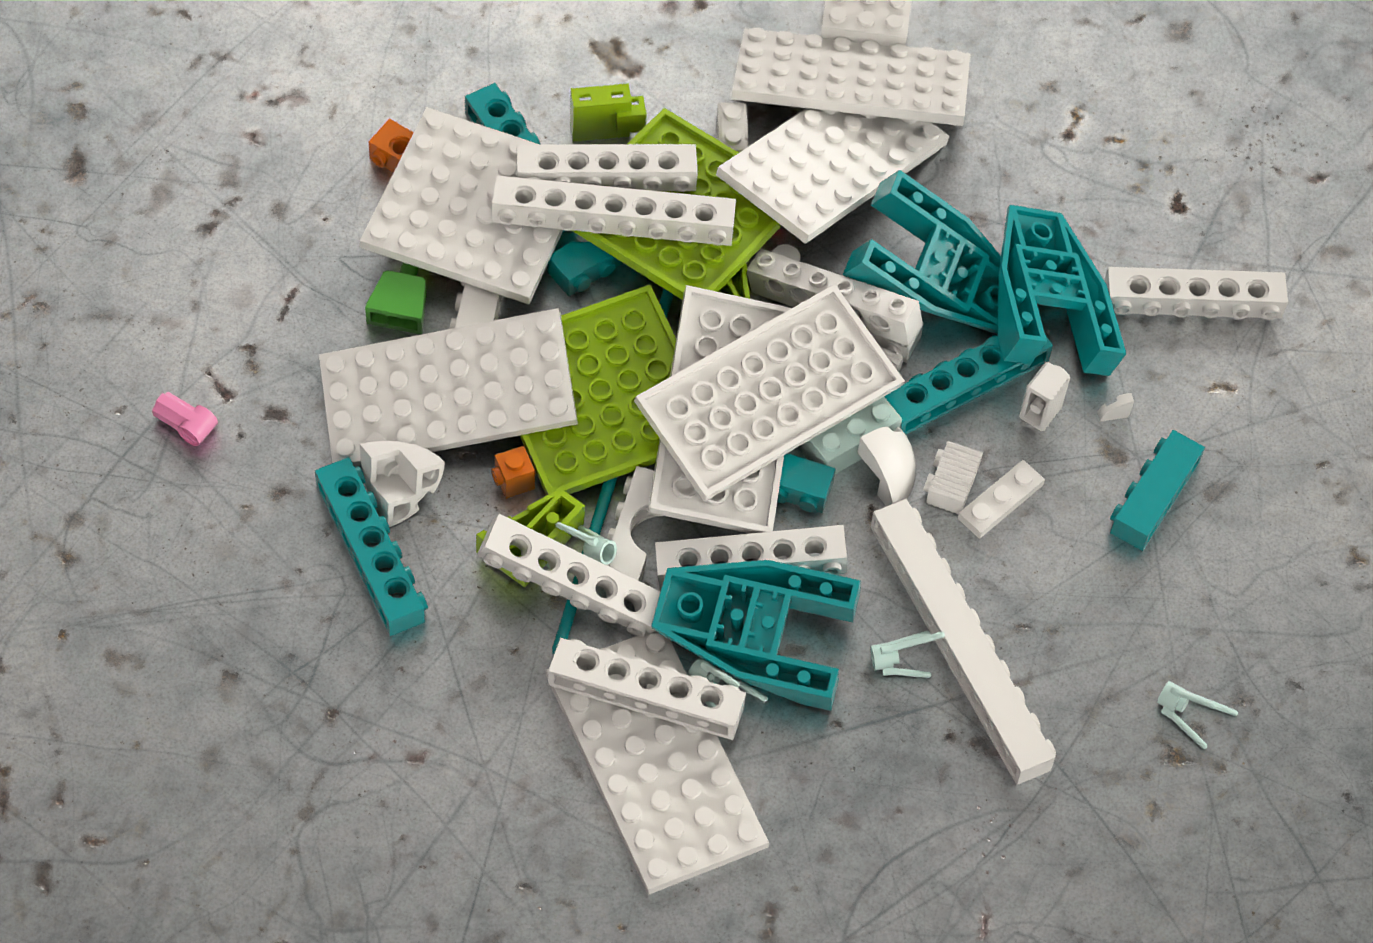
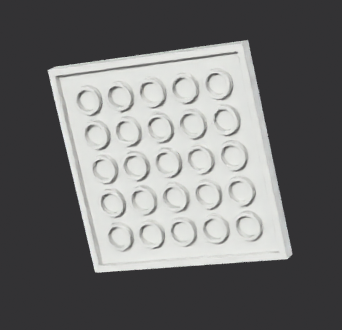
[360,107,563,304]

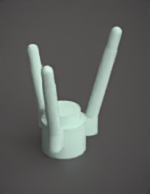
[547,522,617,568]
[870,631,945,678]
[688,657,768,708]
[1157,681,1238,749]

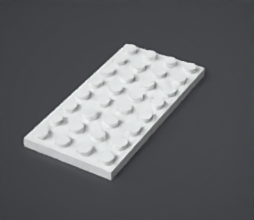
[731,28,971,126]
[716,108,950,244]
[634,284,905,502]
[648,285,791,534]
[319,308,578,467]
[546,631,769,895]

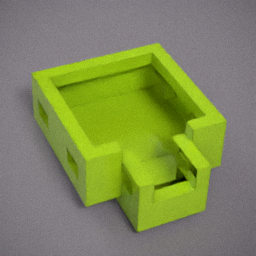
[570,83,647,142]

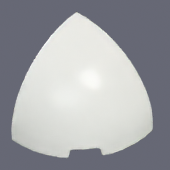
[858,426,916,506]
[360,441,445,527]

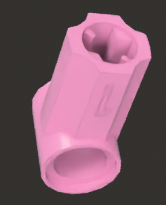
[152,392,218,447]

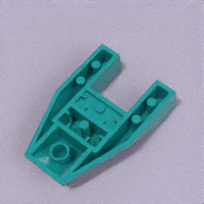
[843,170,1001,334]
[998,204,1127,376]
[651,560,861,711]

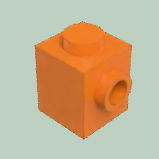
[491,446,535,499]

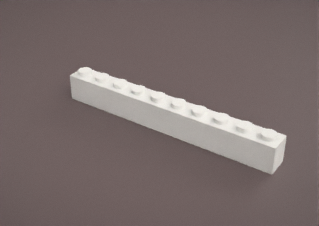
[870,499,1056,785]

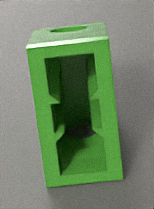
[365,263,426,335]

